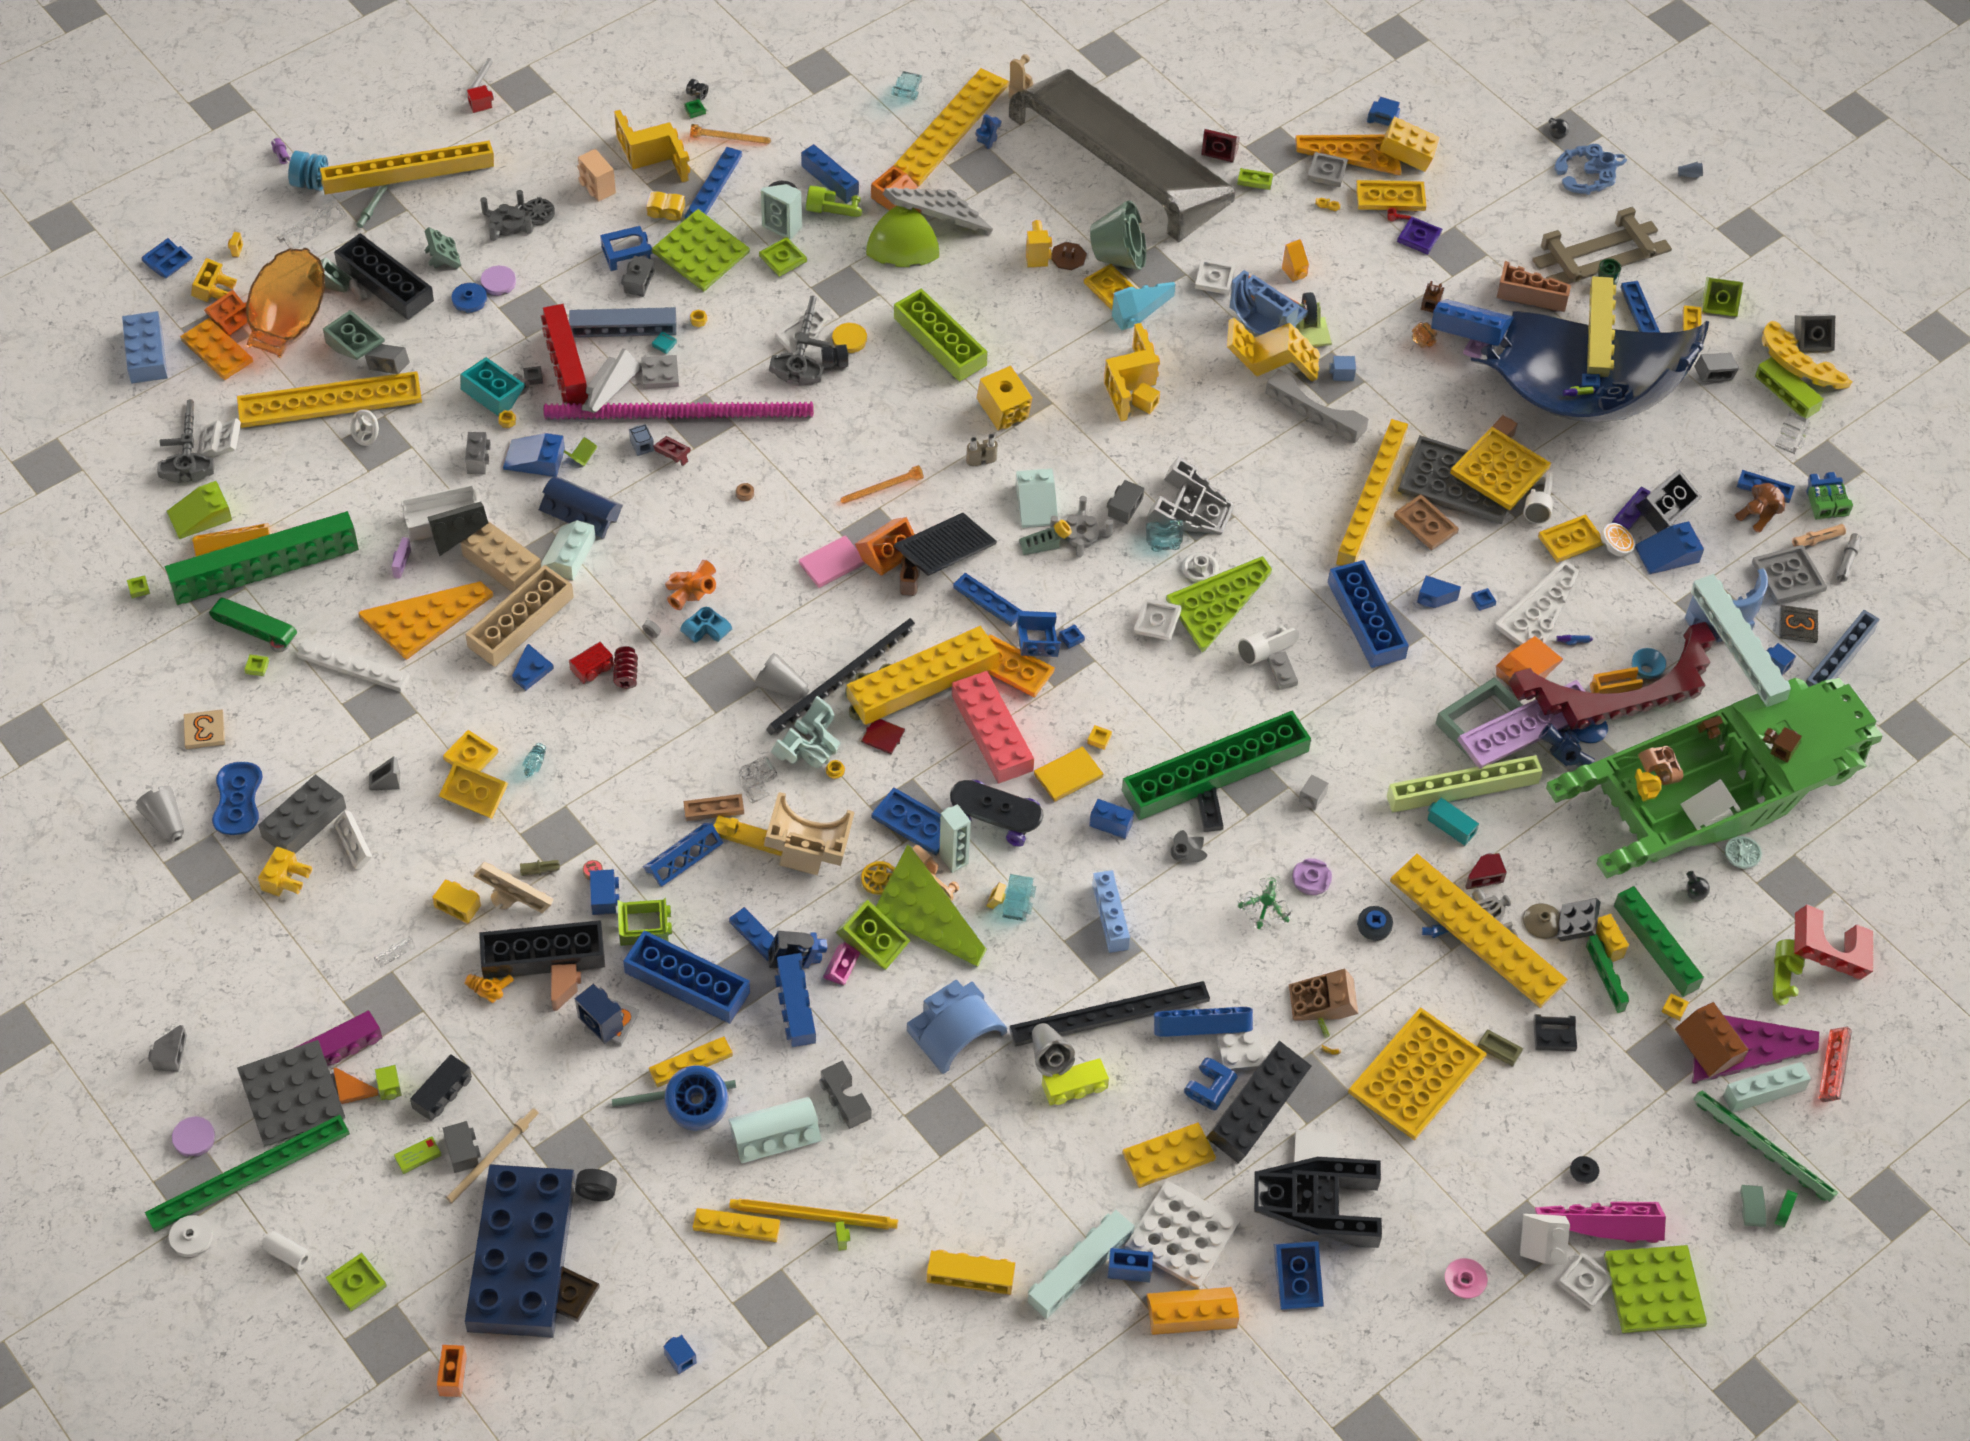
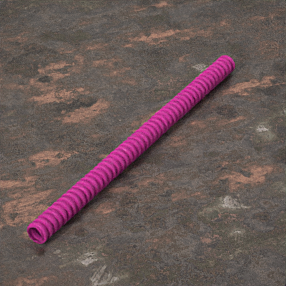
[543,401,814,420]

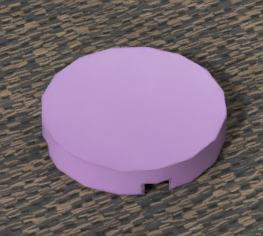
[481,265,516,296]
[1292,858,1332,895]
[172,1116,215,1157]

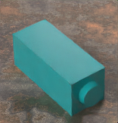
[1427,797,1479,846]

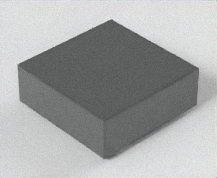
[523,366,543,385]

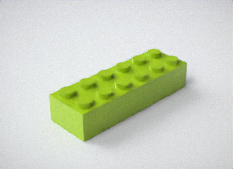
[894,288,988,382]

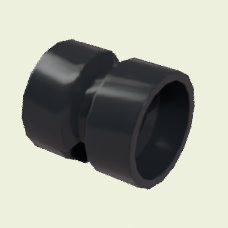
[821,344,848,369]

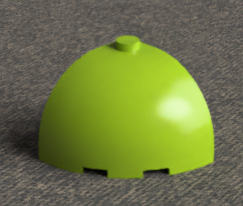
[866,206,939,267]

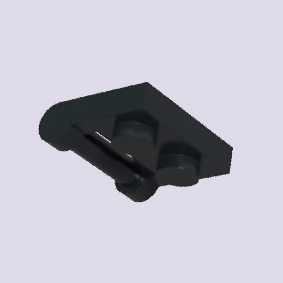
[1533,1014,1577,1051]

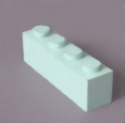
[939,804,971,873]
[1723,1062,1811,1113]

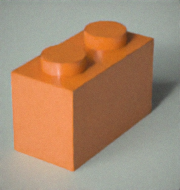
[437,1345,467,1397]

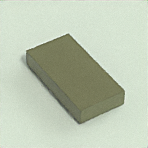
[1477,1029,1524,1067]

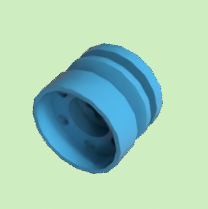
[288,151,328,191]

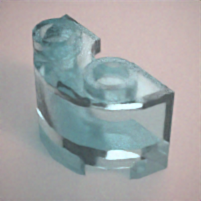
[891,71,922,100]
[1146,520,1183,552]

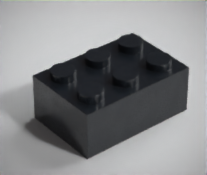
[1635,469,1702,533]

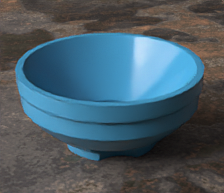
[1631,648,1666,679]

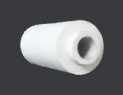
[262,1231,311,1271]

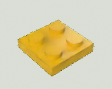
[443,730,499,771]

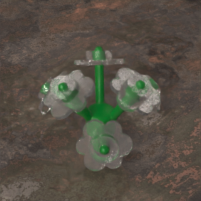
[1237,874,1293,930]

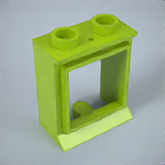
[617,898,672,946]

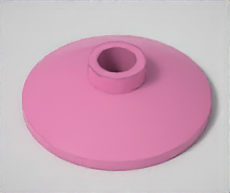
[1445,1258,1488,1299]

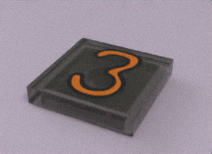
[1779,605,1818,643]

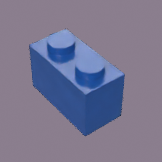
[1089,799,1134,839]
[590,869,620,915]
[1107,1248,1153,1283]

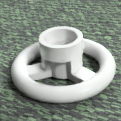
[350,410,379,446]
[1182,552,1219,582]

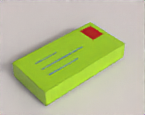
[394,1136,442,1174]

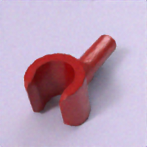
[1387,208,1411,222]

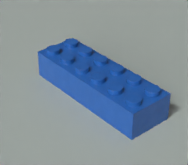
[1327,560,1409,668]
[623,930,750,1024]

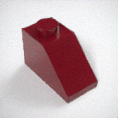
[1465,853,1507,890]

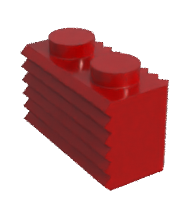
[569,641,614,684]

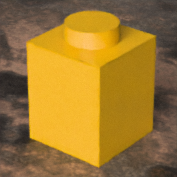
[1131,382,1160,414]

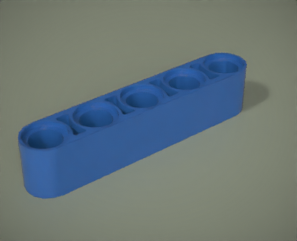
[1154,1007,1253,1037]

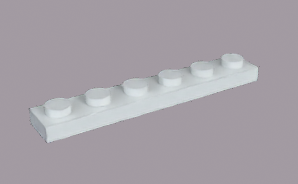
[297,639,410,692]

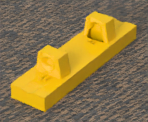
[711,815,783,856]

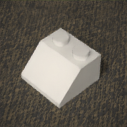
[1520,1214,1570,1265]

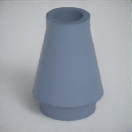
[1678,161,1703,178]

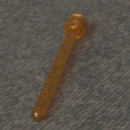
[690,124,771,144]
[840,465,924,504]

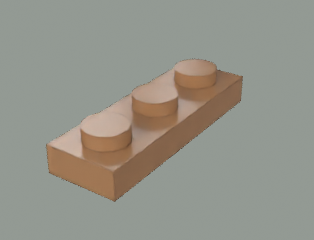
[683,794,744,821]

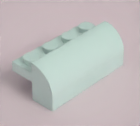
[728,1097,822,1163]

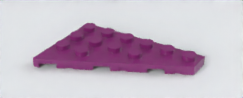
[1692,1015,1820,1084]

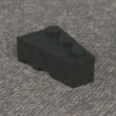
[427,501,489,556]

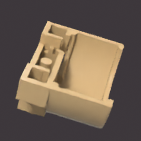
[764,792,855,876]

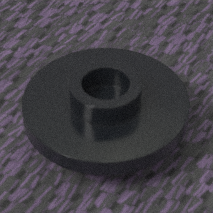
[1570,1156,1600,1184]

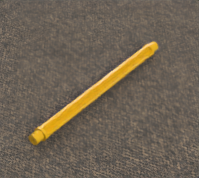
[729,1198,898,1230]

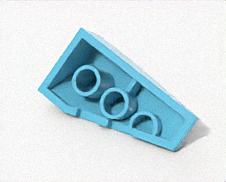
[1112,282,1176,330]

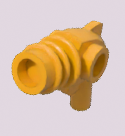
[464,974,514,1003]

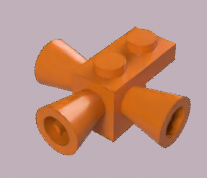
[665,560,716,610]

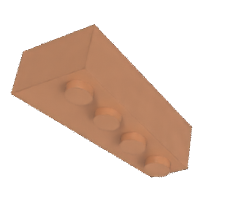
[1496,261,1571,312]

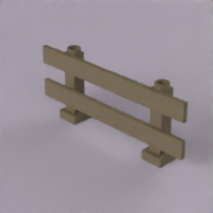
[1532,206,1672,284]

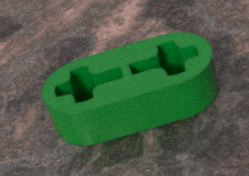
[1774,1189,1798,1228]

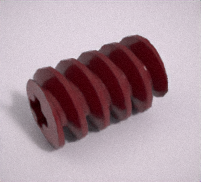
[613,646,638,689]

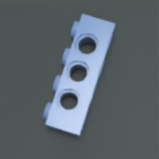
[1092,870,1130,953]

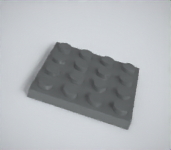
[237,1040,345,1147]

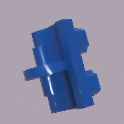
[975,114,1002,149]

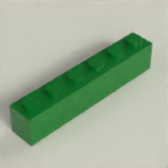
[1614,886,1704,997]

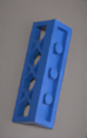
[643,823,724,887]

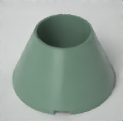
[1090,201,1146,270]

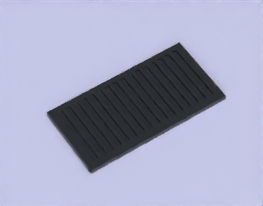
[894,512,997,576]

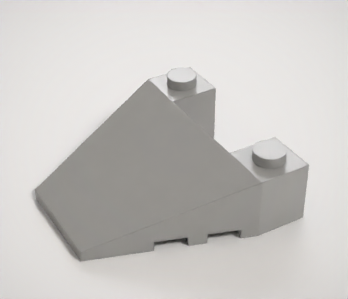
[1145,456,1235,534]

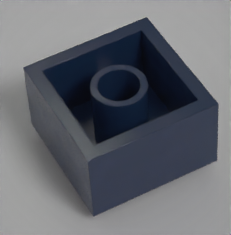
[574,983,623,1044]

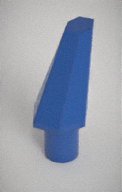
[1422,924,1449,938]

